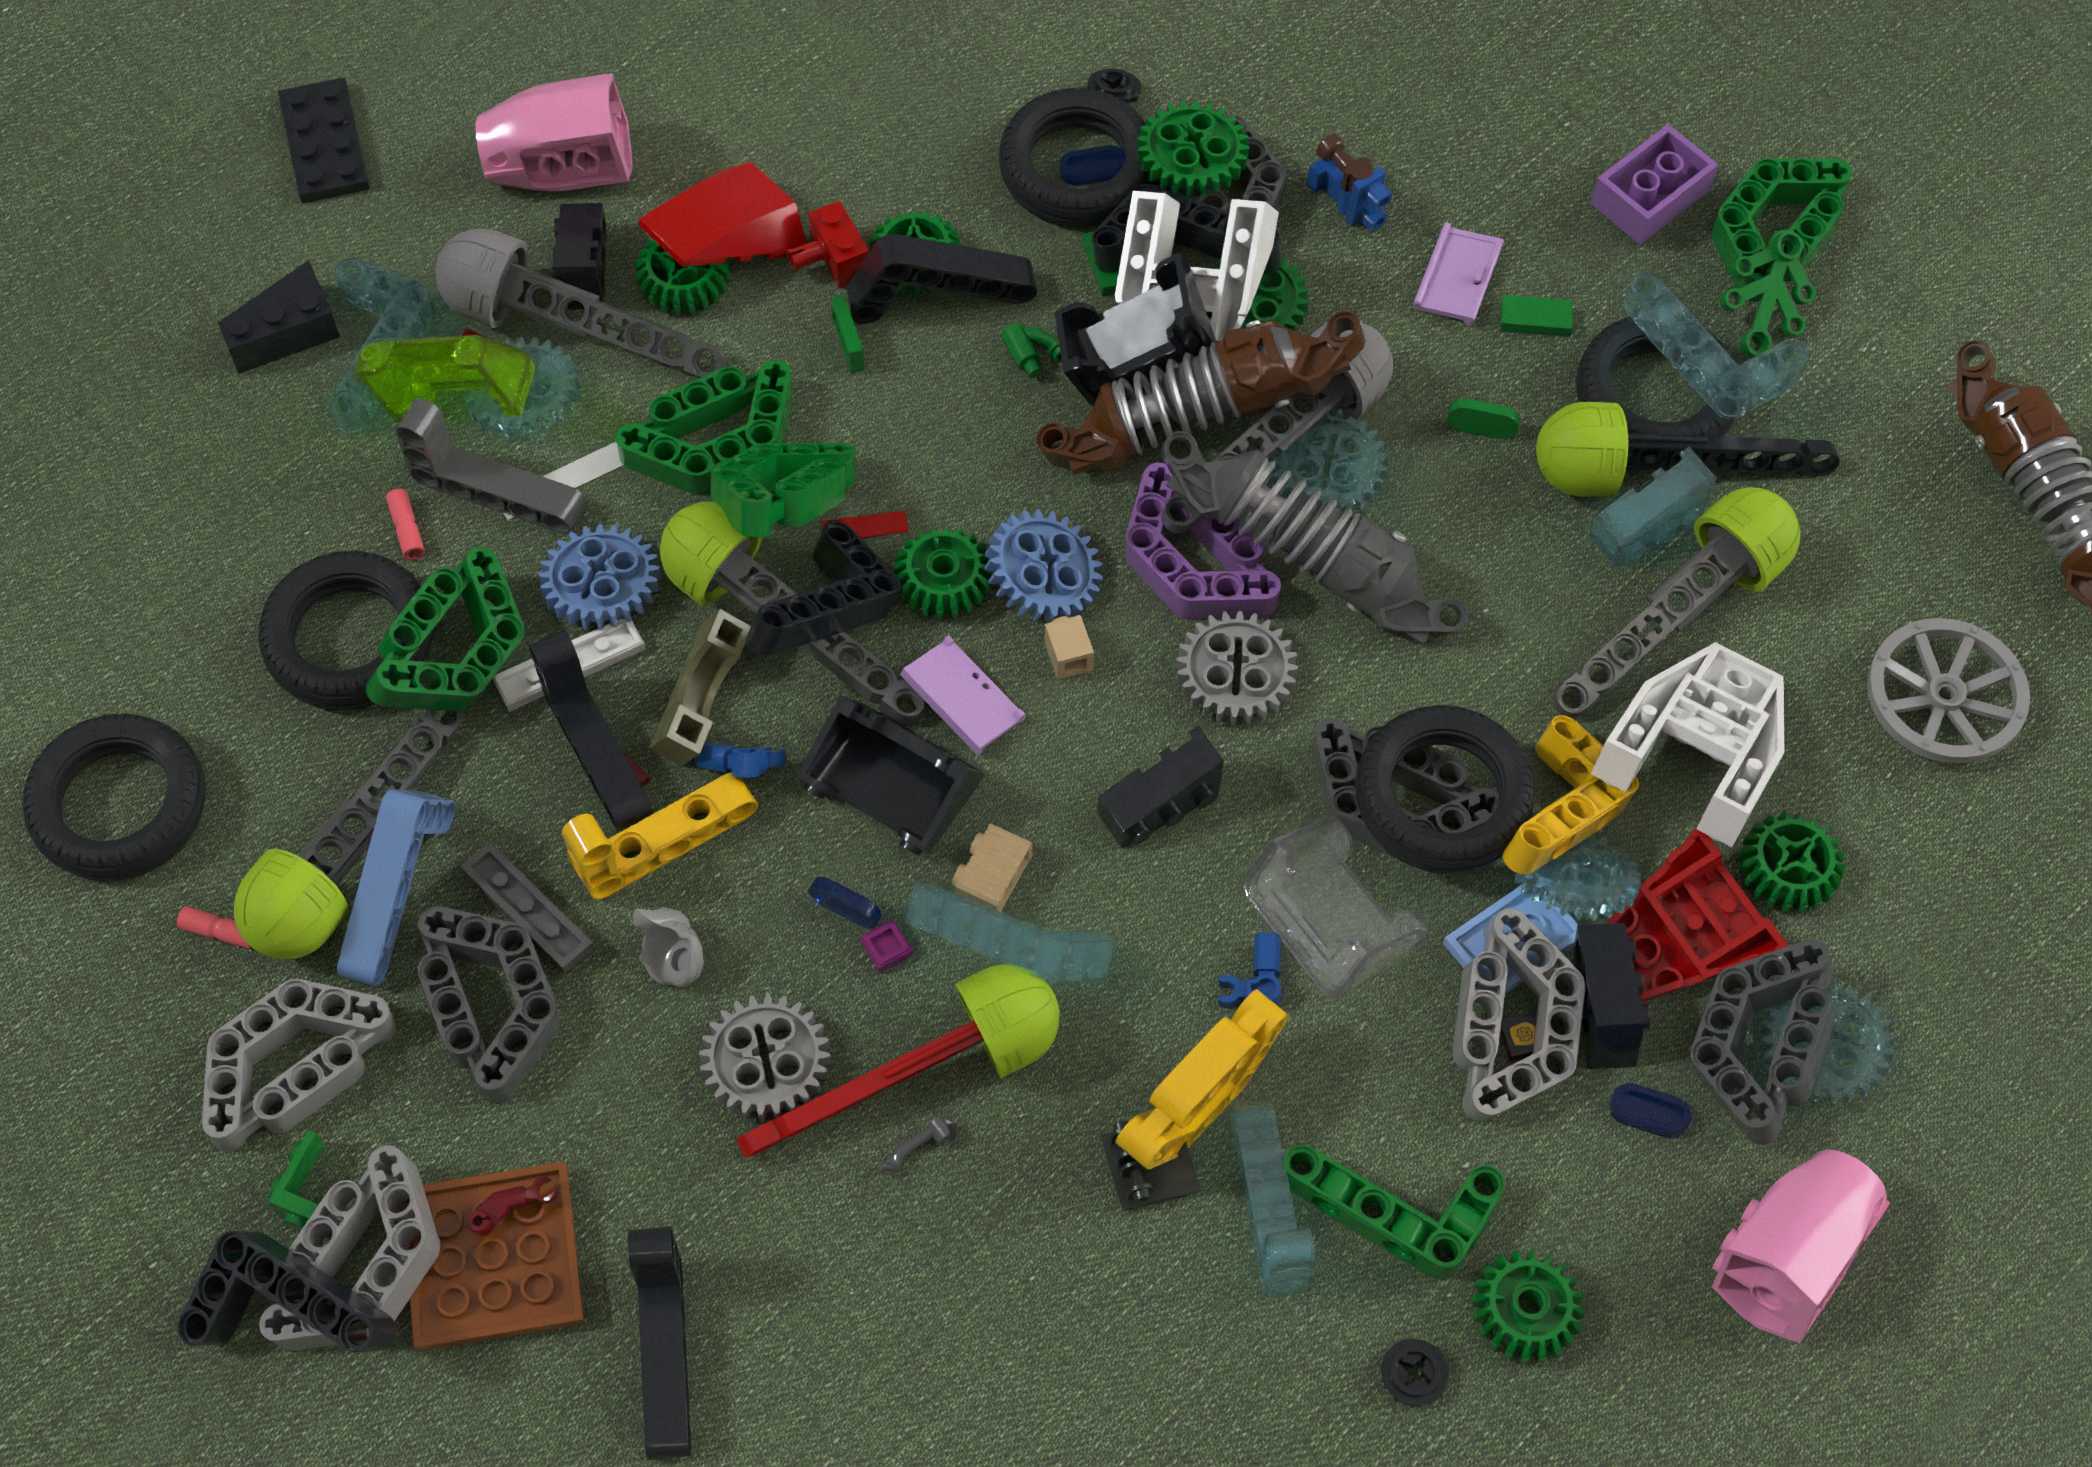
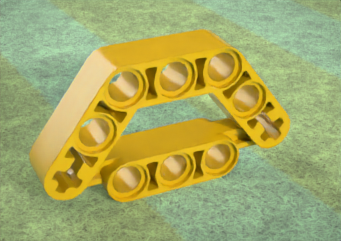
[1116,989,1289,1170]

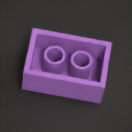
[1590,124,1719,245]

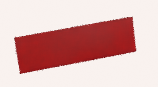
[823,510,909,538]

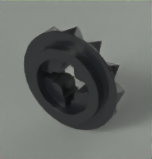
[1087,68,1141,104]
[1380,1339,1449,1408]

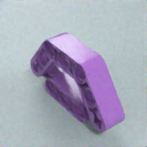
[1125,462,1281,619]

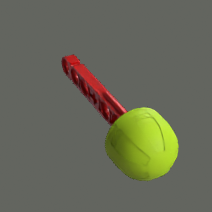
[736,964,1060,1159]

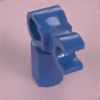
[695,741,786,778]
[1218,932,1282,1008]

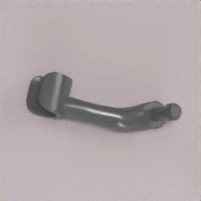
[877,1119,958,1175]

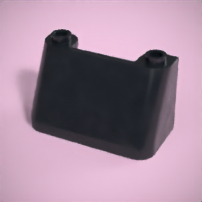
[1055,252,1216,406]
[796,695,985,855]

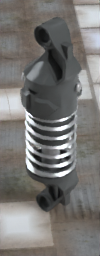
[1161,431,1468,644]

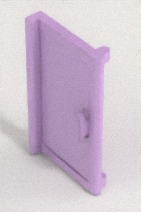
[1414,222,1504,326]
[901,635,1026,755]

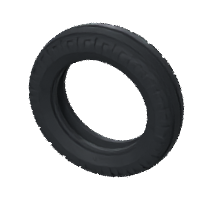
[999,88,1152,227]
[1576,313,1742,457]
[258,551,434,710]
[1355,705,1535,874]
[23,713,206,881]

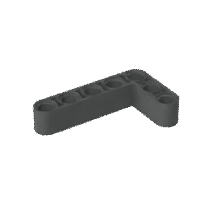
[396,398,586,534]

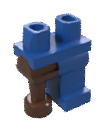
[1306,134,1392,231]

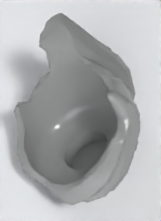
[633,907,704,988]

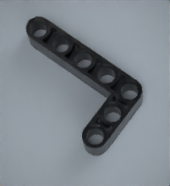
[1092,184,1281,274]
[846,234,1037,324]
[746,521,901,656]
[528,629,654,832]
[628,1226,692,1460]
[178,1231,396,1352]

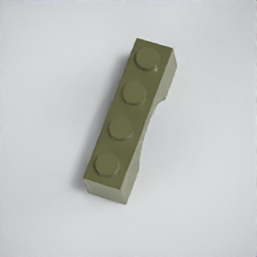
[649,609,751,766]

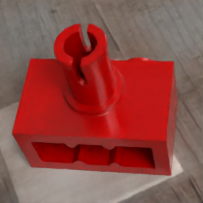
[787,200,869,288]

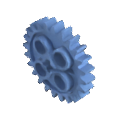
[984,509,1103,623]
[539,524,661,630]

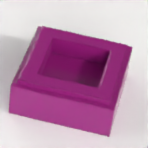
[859,919,913,974]

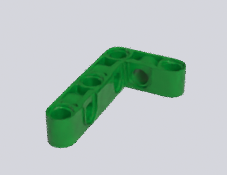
[1281,1145,1505,1280]

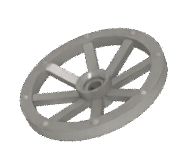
[1867,618,2030,763]

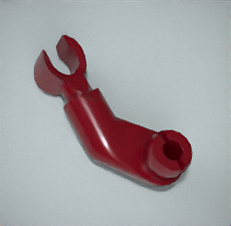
[467,1176,558,1236]

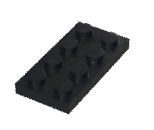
[278,77,370,203]

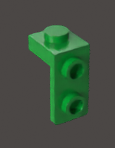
[268,1130,324,1232]

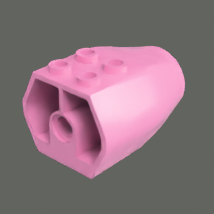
[476,73,632,191]
[1712,1150,1890,1343]

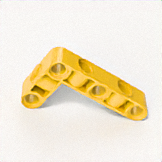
[1503,715,1639,875]
[562,772,758,899]

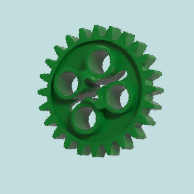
[1137,100,1249,197]
[1207,257,1309,332]

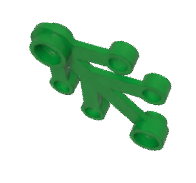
[1720,230,1816,359]

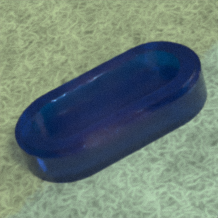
[1060,145,1126,186]
[808,877,882,929]
[1609,1083,1691,1139]

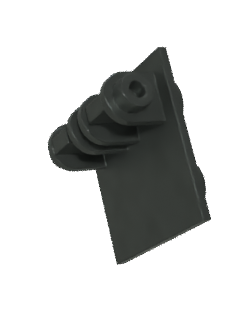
[1100,1121,1201,1211]

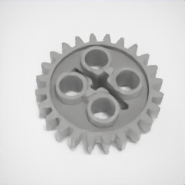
[1176,611,1298,725]
[699,994,831,1122]

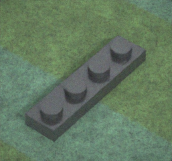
[460,841,595,974]

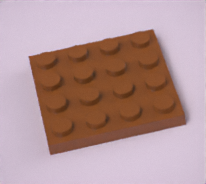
[402,1161,585,1353]

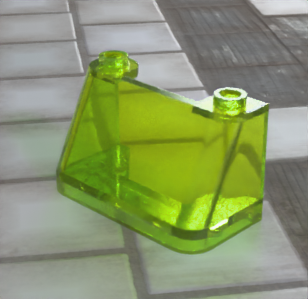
[353,335,535,422]

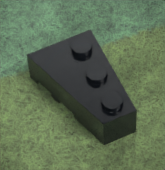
[552,203,607,310]
[218,260,340,374]
[1098,725,1224,848]
[1573,923,1650,1069]

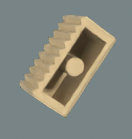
[952,824,1032,919]

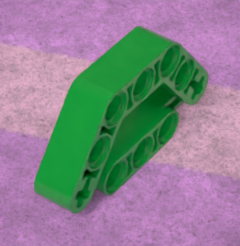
[1711,158,1853,302]
[615,360,793,495]
[711,442,856,538]
[366,547,525,711]

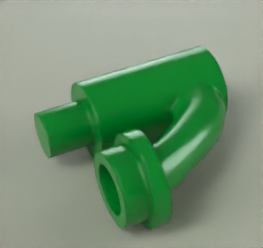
[1001,323,1062,378]

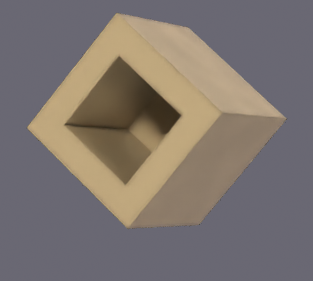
[1044,615,1094,680]

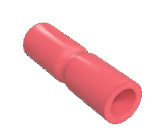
[386,489,425,561]
[177,906,253,950]

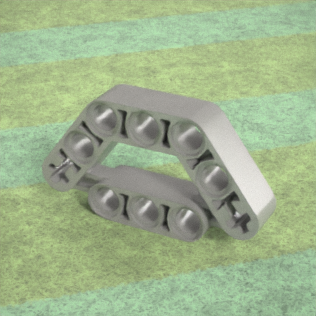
[1452,908,1585,1122]
[202,979,396,1152]
[259,1145,440,1351]

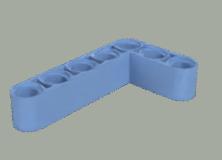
[337,789,455,987]

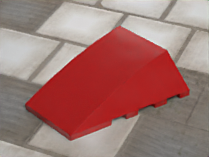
[638,162,807,267]
[1604,825,1789,1002]

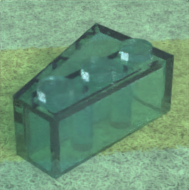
[1589,447,1717,567]

